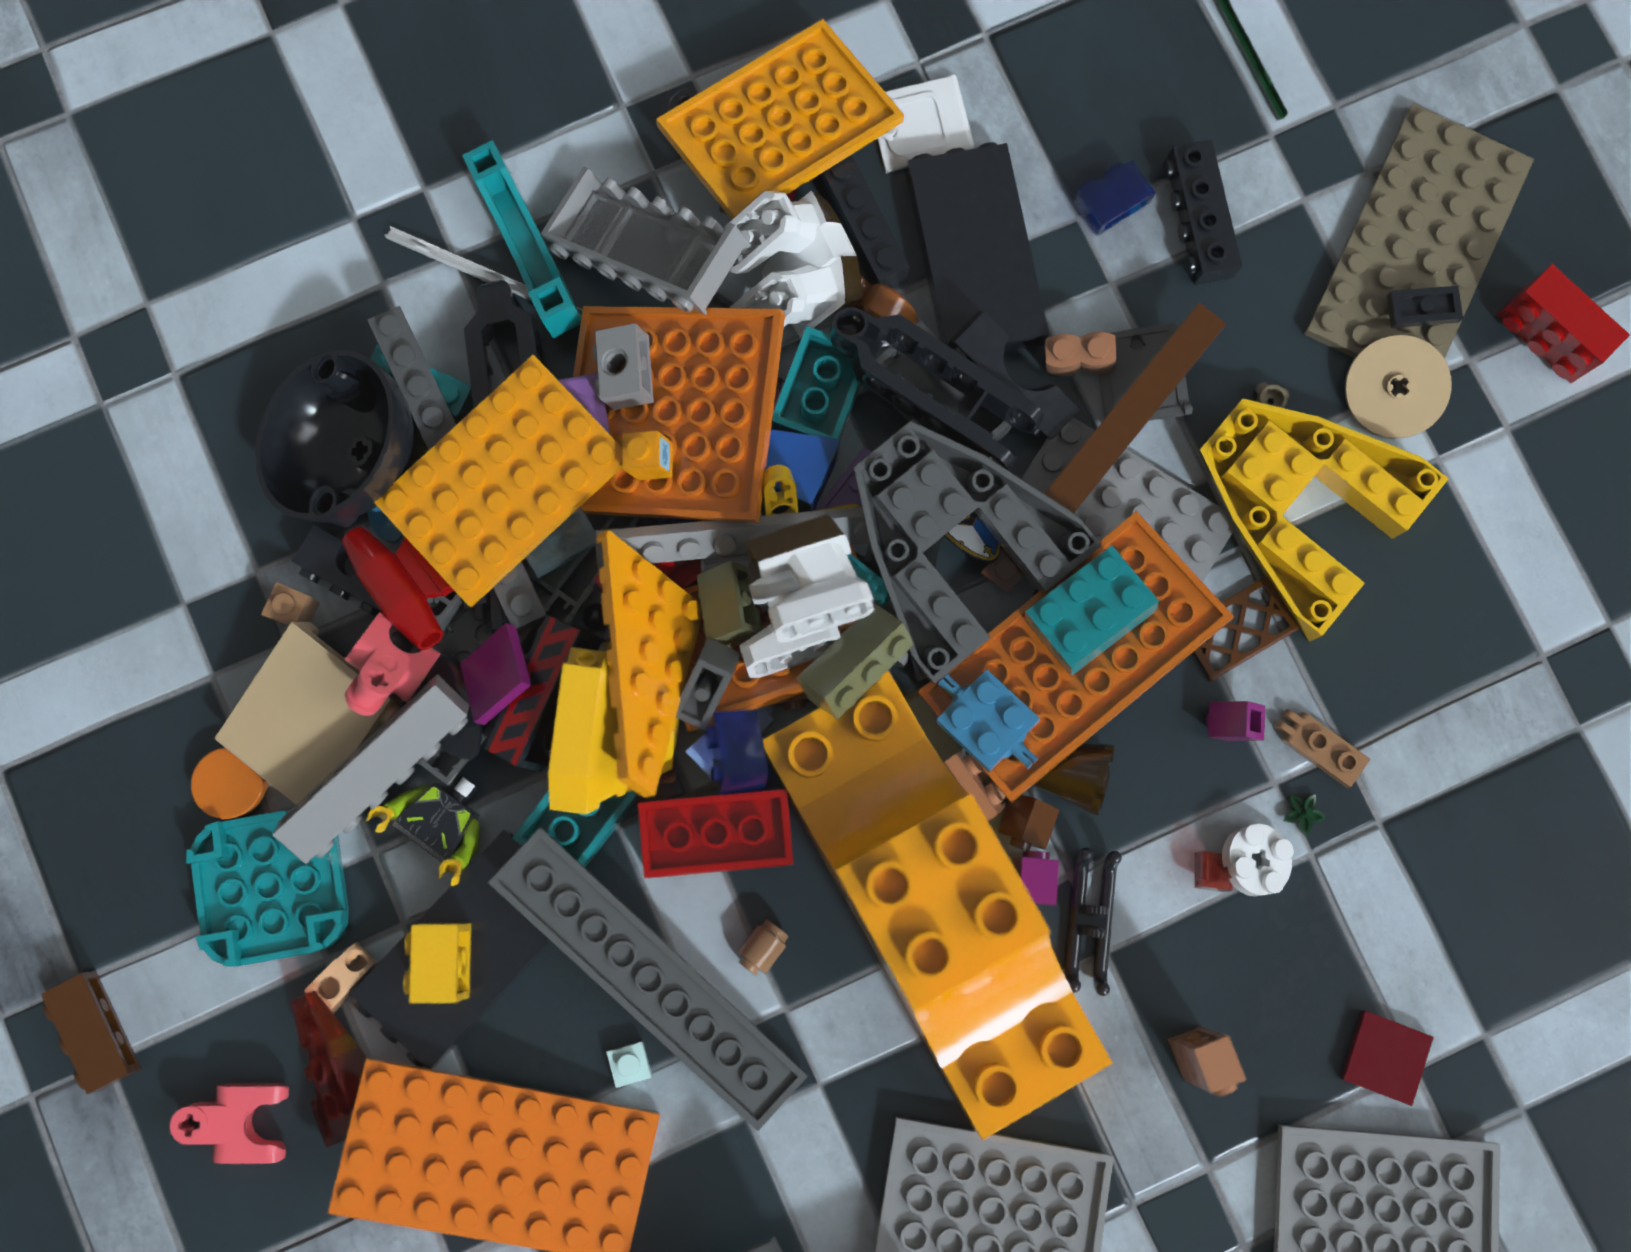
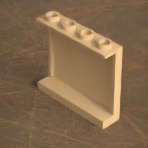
[214,622,404,805]

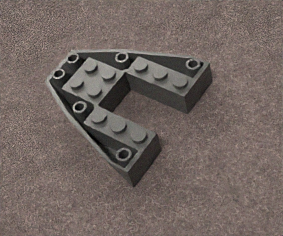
[854,421,1102,684]

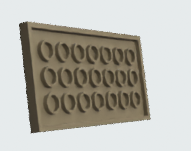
[1304,103,1534,382]

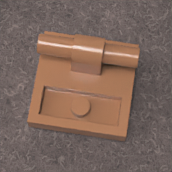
[944,749,1008,821]

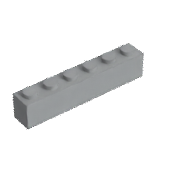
[272,674,469,864]

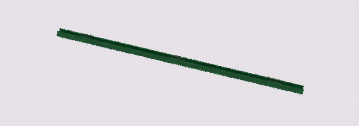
[1214,0,1288,120]

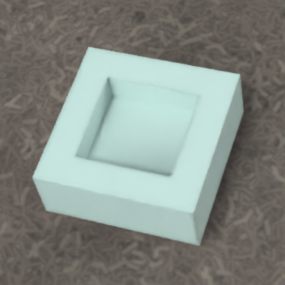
[607,1041,652,1088]

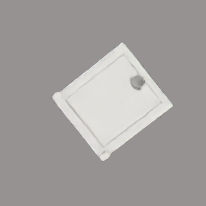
[877,75,975,173]

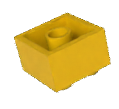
[404,923,471,1003]

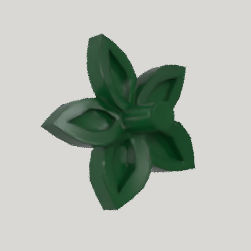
[1283,794,1326,836]

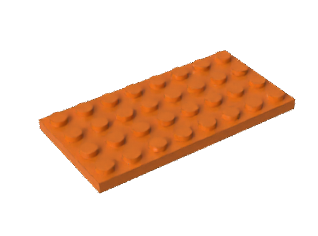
[918,511,1234,803]
[328,1057,660,1252]

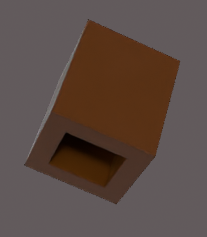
[997,795,1060,852]

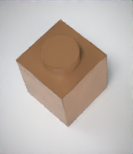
[261,582,320,627]

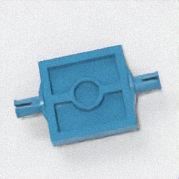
[936,670,1040,772]

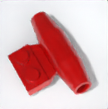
[342,527,454,650]

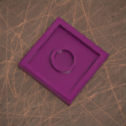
[460,623,531,725]

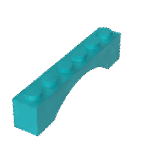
[462,140,581,338]

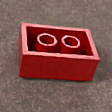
[1496,264,1630,384]

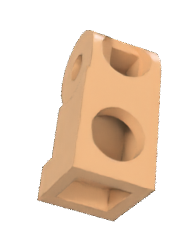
[304,942,378,1014]

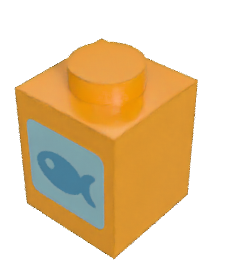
[622,431,673,480]

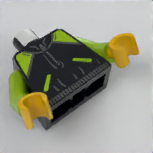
[366,776,481,886]

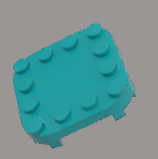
[186,808,349,967]

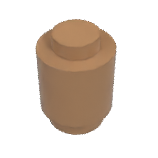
[737,919,789,976]

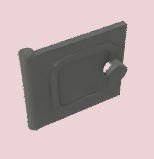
[1099,322,1193,421]

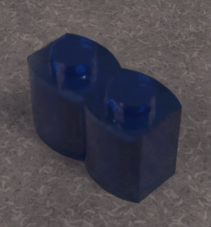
[1074,161,1156,236]

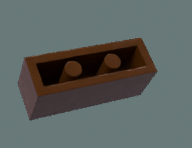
[41,971,142,1095]

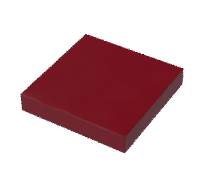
[1340,1010,1434,1106]

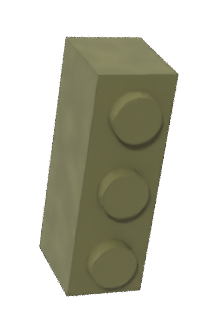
[797,604,914,719]

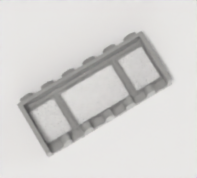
[541,167,752,315]

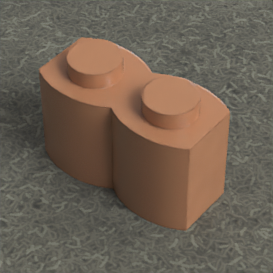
[1045,332,1116,377]

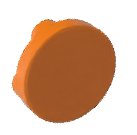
[191,748,269,820]

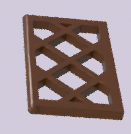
[1193,576,1300,682]

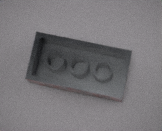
[484,615,607,773]

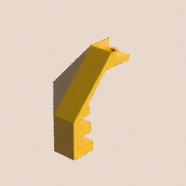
[548,642,679,814]

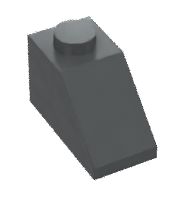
[676,638,741,731]

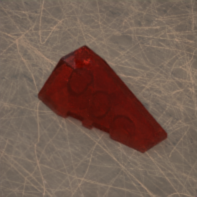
[291,990,367,1148]

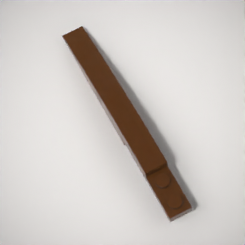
[981,303,1227,595]

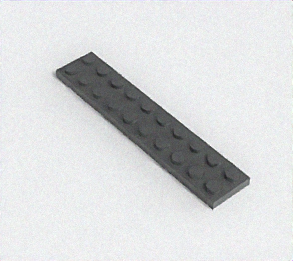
[488,826,808,1131]

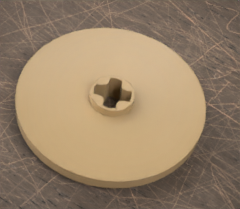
[1345,335,1452,438]

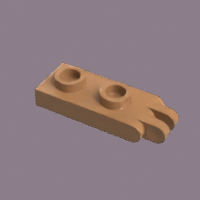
[1274,709,1370,788]

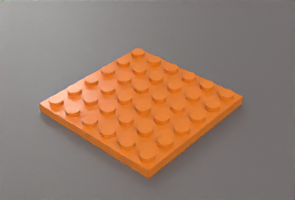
[573,306,785,523]

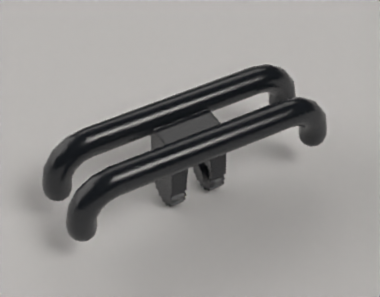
[1065,847,1122,996]

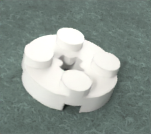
[1222,824,1294,896]

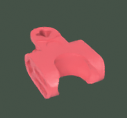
[345,612,441,716]
[170,1083,289,1164]

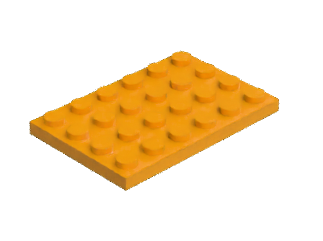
[656,19,904,220]
[374,355,623,607]

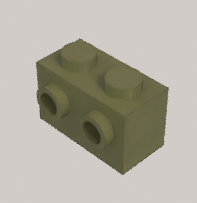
[697,561,762,648]

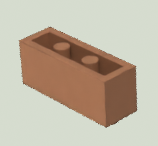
[1168,1026,1246,1096]

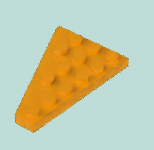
[596,529,703,798]

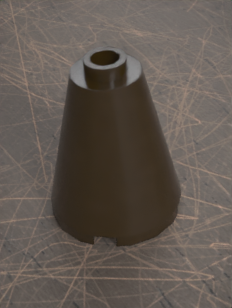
[1034,744,1115,815]

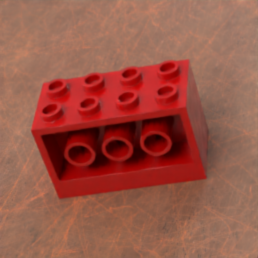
[638,789,794,879]

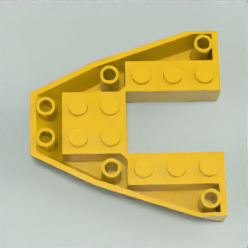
[1200,398,1449,642]

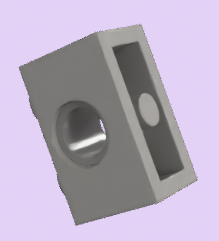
[593,323,654,410]

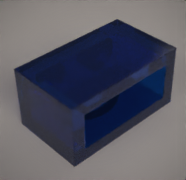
[705,710,769,795]

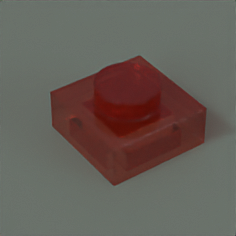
[1194,851,1233,892]

